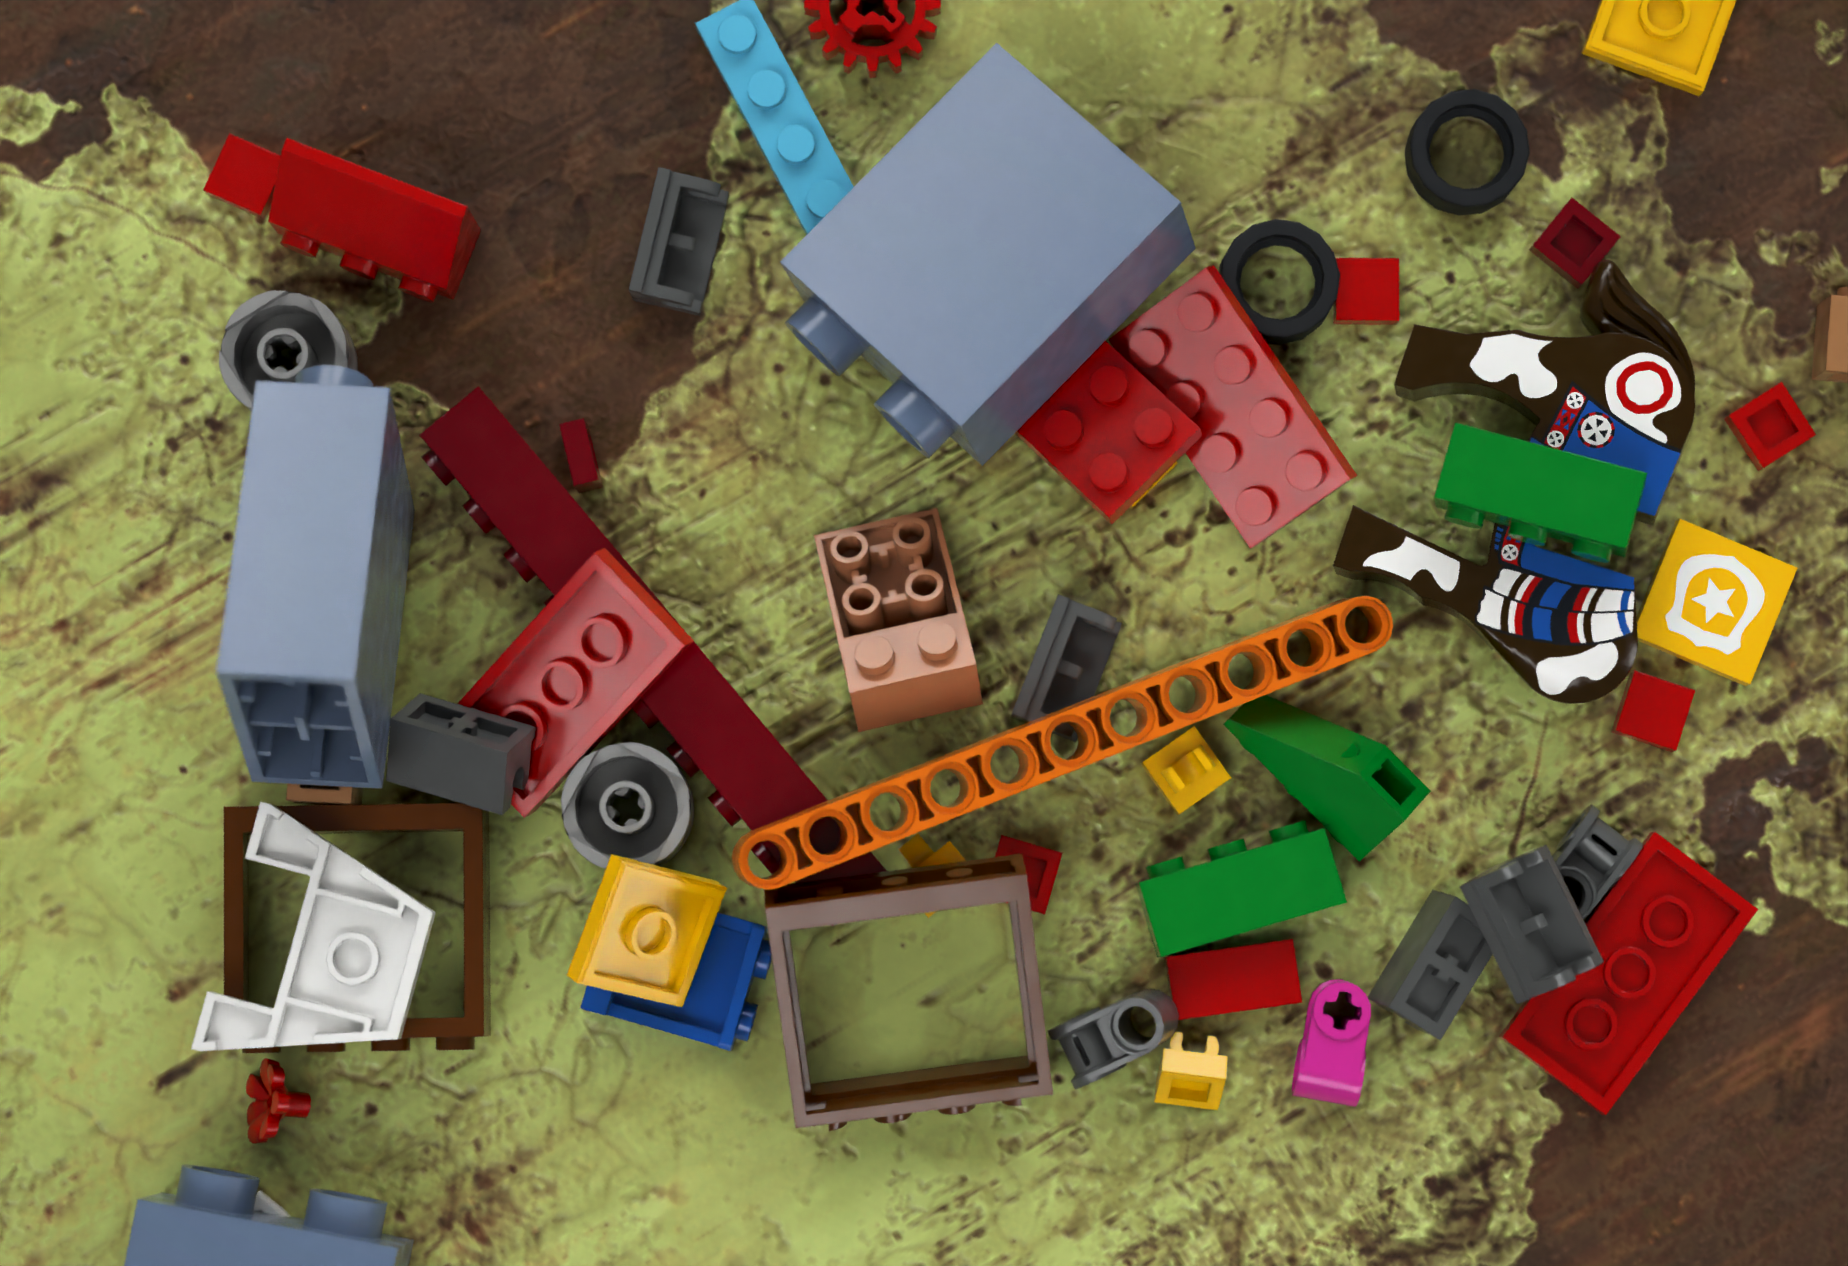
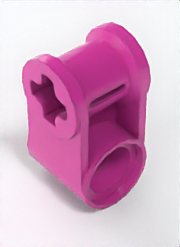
[1291,979,1371,1107]

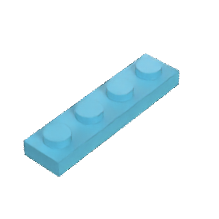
[695,0,854,235]

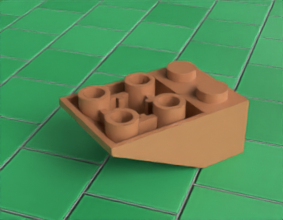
[814,508,983,732]

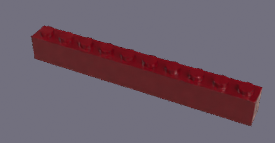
[419,386,887,927]

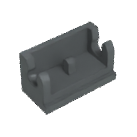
[629,167,730,316]
[1011,594,1122,742]
[386,693,536,815]
[1460,845,1604,1004]
[1368,890,1492,1040]

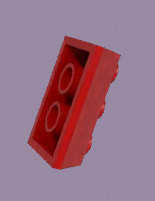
[268,138,481,303]

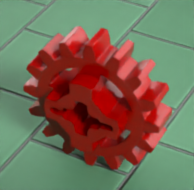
[804,0,941,78]

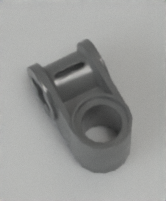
[1552,804,1643,919]
[1047,988,1179,1089]

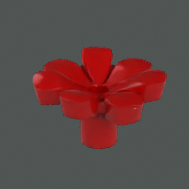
[246,1058,311,1144]

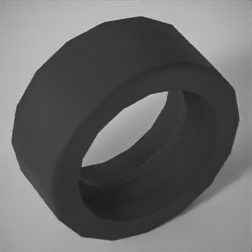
[1404,89,1530,216]
[1219,219,1340,345]

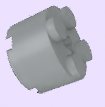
[219,290,358,412]
[561,742,695,869]

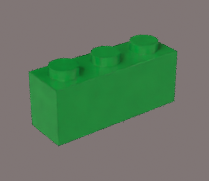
[1434,422,1647,563]
[1135,820,1347,957]

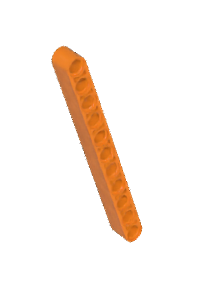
[732,595,1393,890]

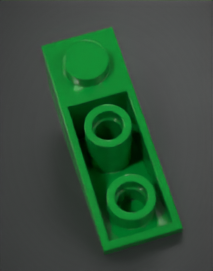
[1223,695,1431,861]

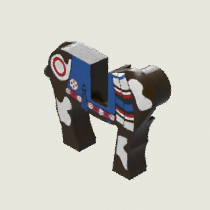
[1333,259,1695,704]

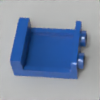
[580,913,772,1051]

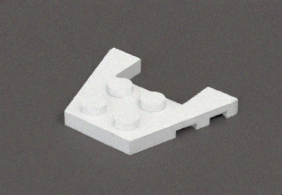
[191,801,436,1051]

